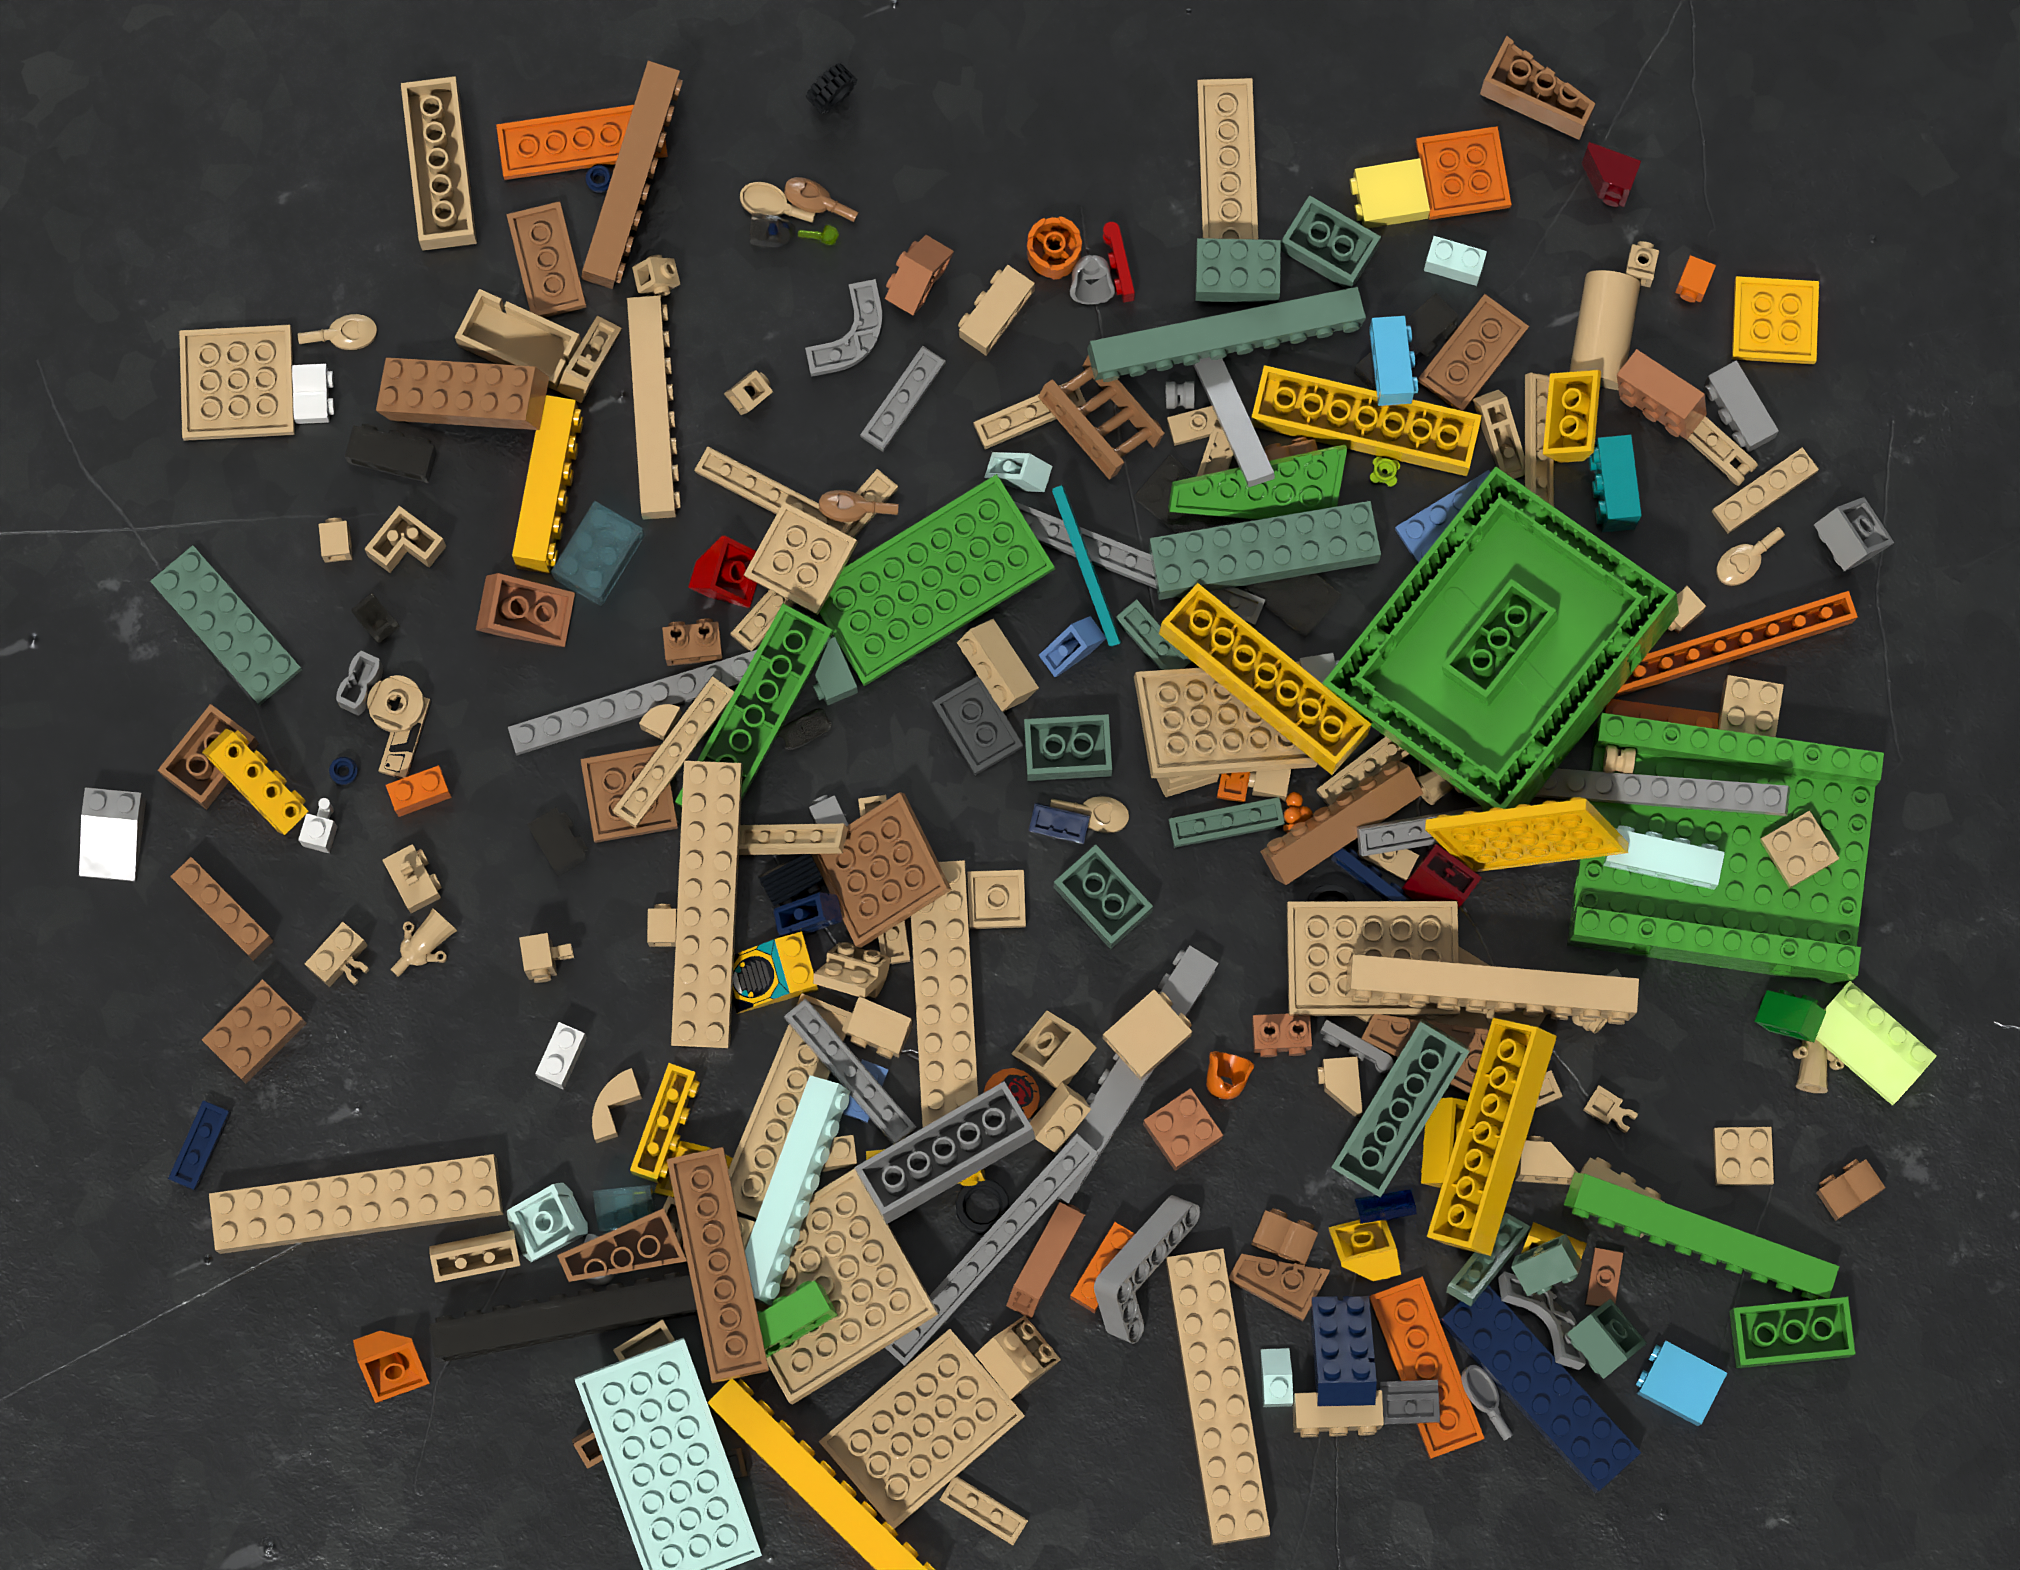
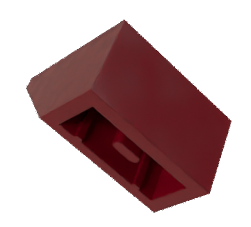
[1402,844,1482,909]

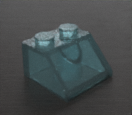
[593,1185,656,1234]

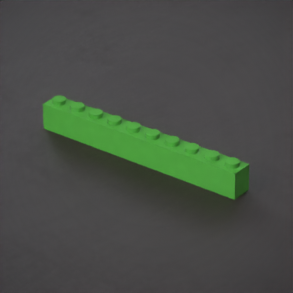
[1564,1172,1839,1300]

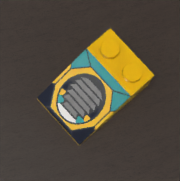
[732,931,819,1014]

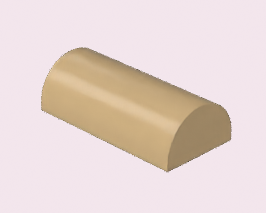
[1569,270,1641,390]

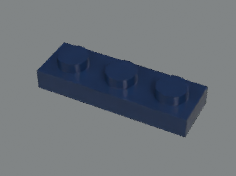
[1331,847,1407,901]
[168,1100,230,1191]

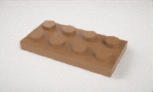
[506,201,586,318]
[1418,294,1529,411]

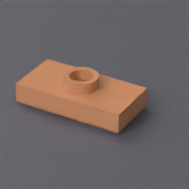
[1585,1248,1623,1307]

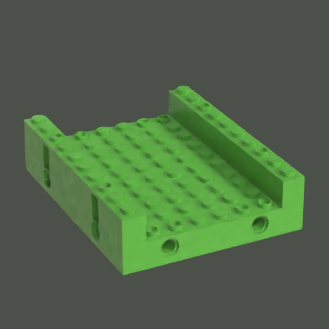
[1322,467,1679,812]
[1567,713,1884,985]

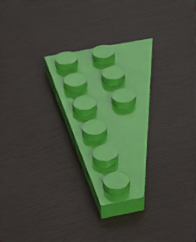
[1168,445,1347,519]

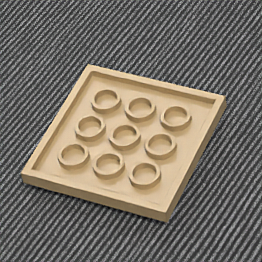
[179,325,295,441]

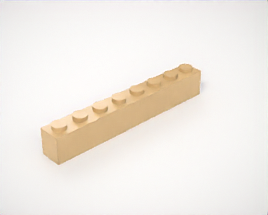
[627,296,681,520]

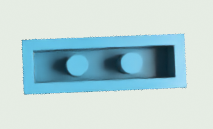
[1369,316,1418,406]

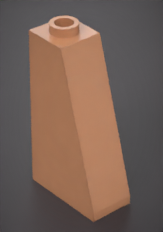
[1006,1202,1085,1319]

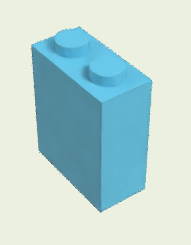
[1635,1341,1727,1426]

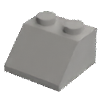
[1814,497,1894,571]

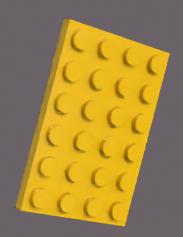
[1425,797,1629,872]

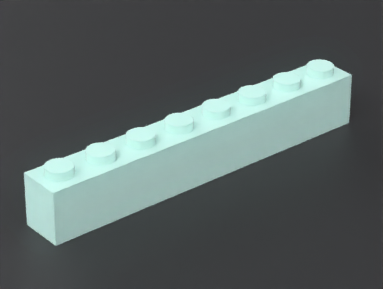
[745,1075,851,1306]

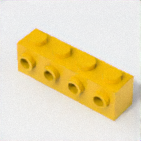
[202,729,309,835]
[630,1063,700,1184]

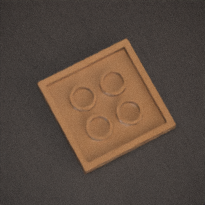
[580,745,678,843]

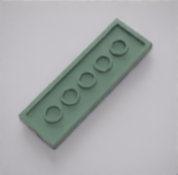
[150,545,302,706]

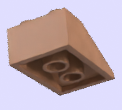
[476,573,575,647]

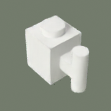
[299,798,338,854]

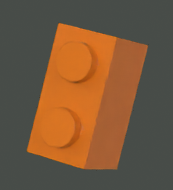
[386,765,452,817]

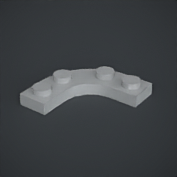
[805,279,882,377]
[1498,1272,1586,1370]

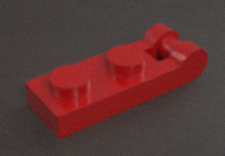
[1103,222,1135,303]

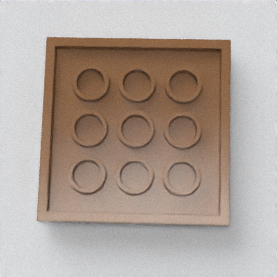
[811,792,952,948]

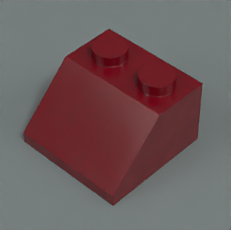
[1582,142,1641,207]

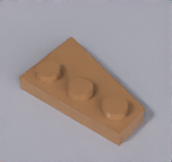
[1228,1254,1330,1321]

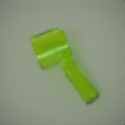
[798,225,839,245]

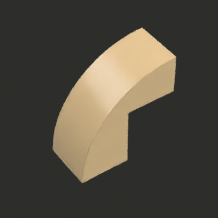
[592,1068,642,1143]

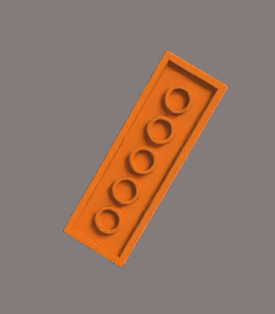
[496,105,668,180]
[1369,1276,1485,1459]

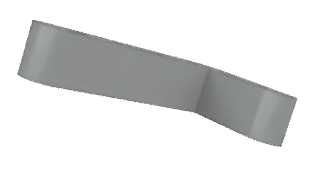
[1094,1195,1200,1344]

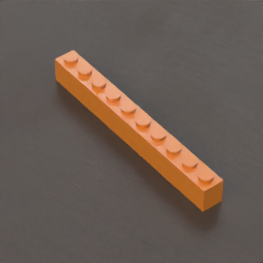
[1613,591,1858,698]

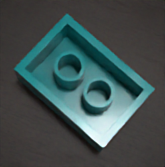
[1588,435,1642,533]

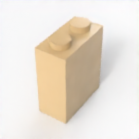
[1103,990,1192,1081]

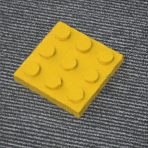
[1732,276,1819,364]

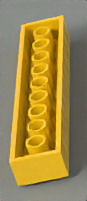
[708,1379,935,1570]

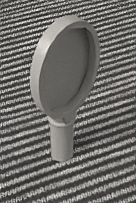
[1461,1365,1514,1441]

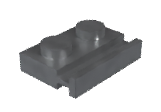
[1380,1380,1440,1425]

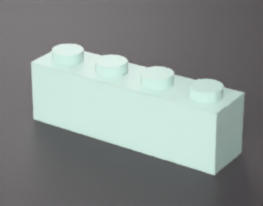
[1603,826,1725,890]

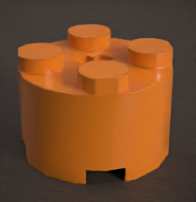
[1027,216,1082,280]

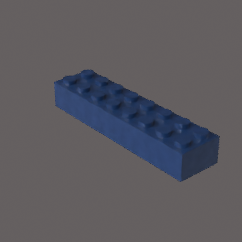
[1440,1285,1641,1494]

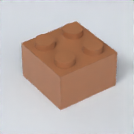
[1143,1088,1223,1171]

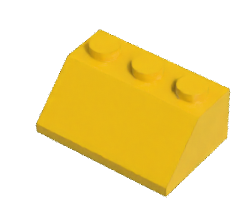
[1543,370,1601,463]
[1421,1097,1467,1188]

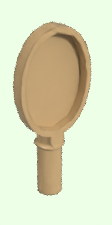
[740,182,816,223]
[298,314,377,350]
[1716,527,1785,586]
[1050,796,1129,833]

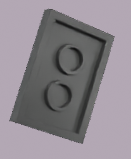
[932,676,1023,775]

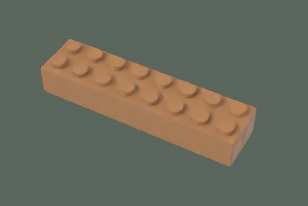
[581,61,683,289]

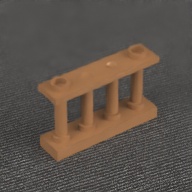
[1038,355,1165,480]

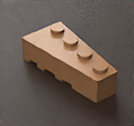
[1480,36,1595,140]
[557,1208,687,1282]

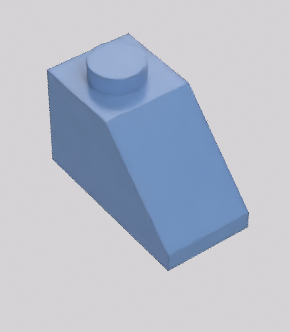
[1039,616,1106,677]

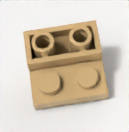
[813,942,890,999]

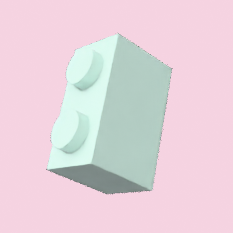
[1424,236,1487,286]

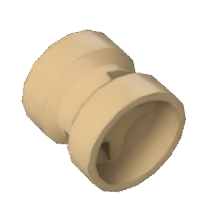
[1603,745,1636,774]

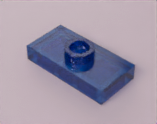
[1355,1189,1417,1224]

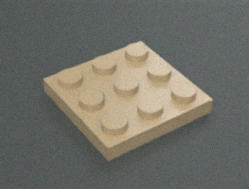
[744,502,858,615]

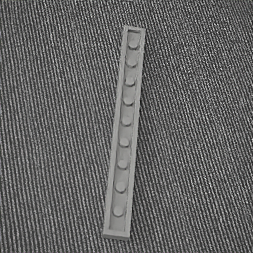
[1014,501,1266,627]
[508,649,758,755]
[1535,769,1790,816]
[885,1134,1098,1366]

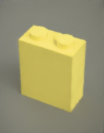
[1350,158,1430,229]

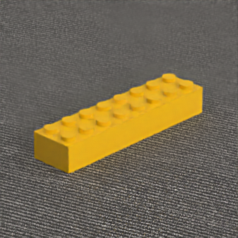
[1251,365,1482,476]
[1159,583,1372,775]
[1427,1018,1557,1256]

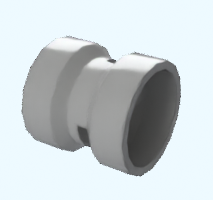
[1166,381,1194,409]

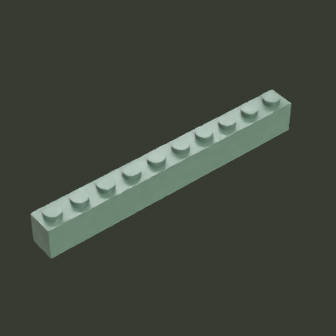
[1087,287,1366,382]

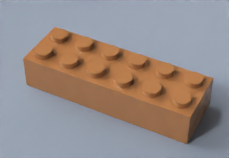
[376,358,549,430]

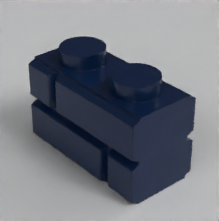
[773,892,843,936]

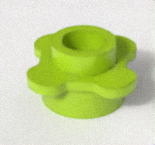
[1370,457,1400,487]

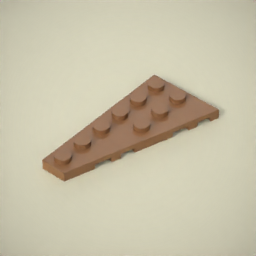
[1361,1014,1489,1094]

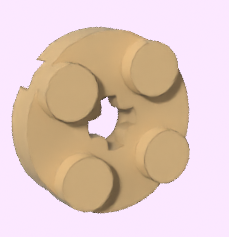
[367,675,425,733]

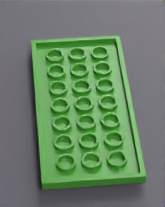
[819,474,1055,686]

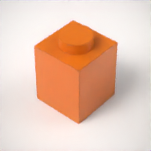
[1675,255,1716,303]

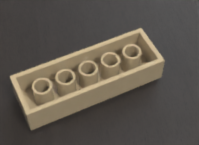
[401,76,477,251]

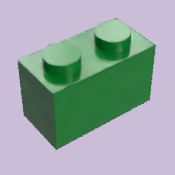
[1755,989,1826,1043]

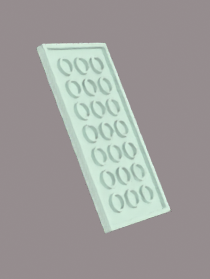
[574,1338,762,1570]

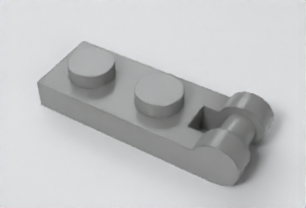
[1320,1020,1393,1074]

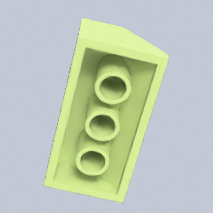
[1816,981,1936,1106]

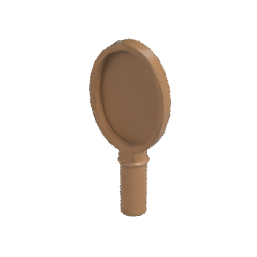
[784,177,859,222]
[819,490,898,522]

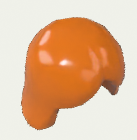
[1206,1051,1254,1099]

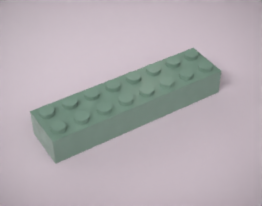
[1149,501,1381,600]

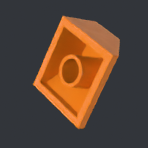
[353,1331,430,1403]

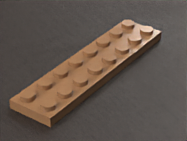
[667,1147,769,1383]

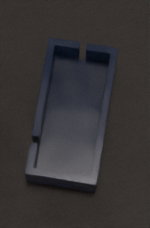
[1311,1296,1377,1406]

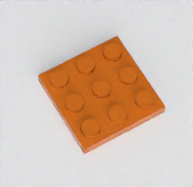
[1415,126,1512,220]

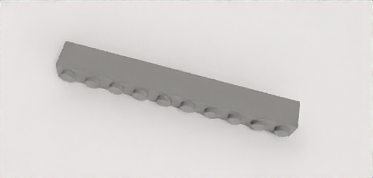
[1042,946,1219,1205]

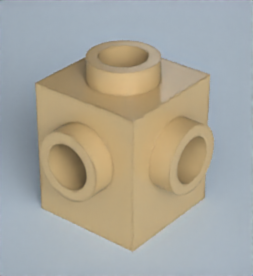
[632,255,680,297]

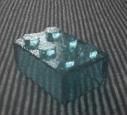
[551,501,645,606]

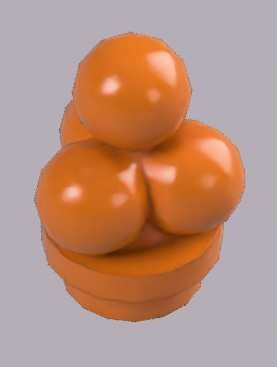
[1283,792,1313,833]

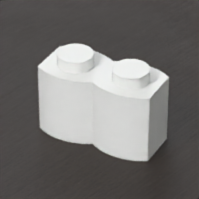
[292,364,335,424]

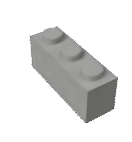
[1704,360,1779,453]

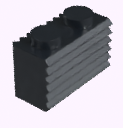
[758,854,825,909]

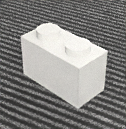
[535,1022,587,1089]

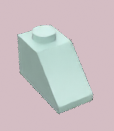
[984,452,1052,492]
[1260,1348,1293,1407]

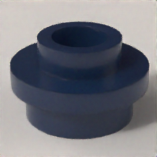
[586,165,612,193]
[329,757,358,785]

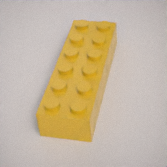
[512,395,584,574]

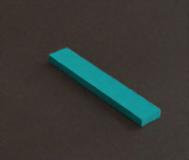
[1052,485,1122,647]

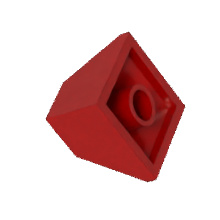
[688,536,757,608]

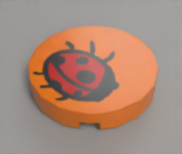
[984,1068,1040,1120]

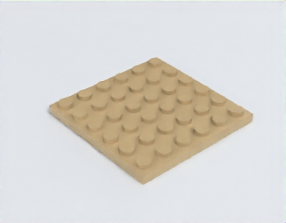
[755,1168,939,1405]

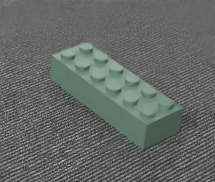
[1331,1019,1471,1197]

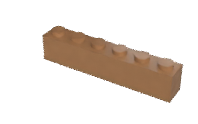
[1260,760,1424,885]

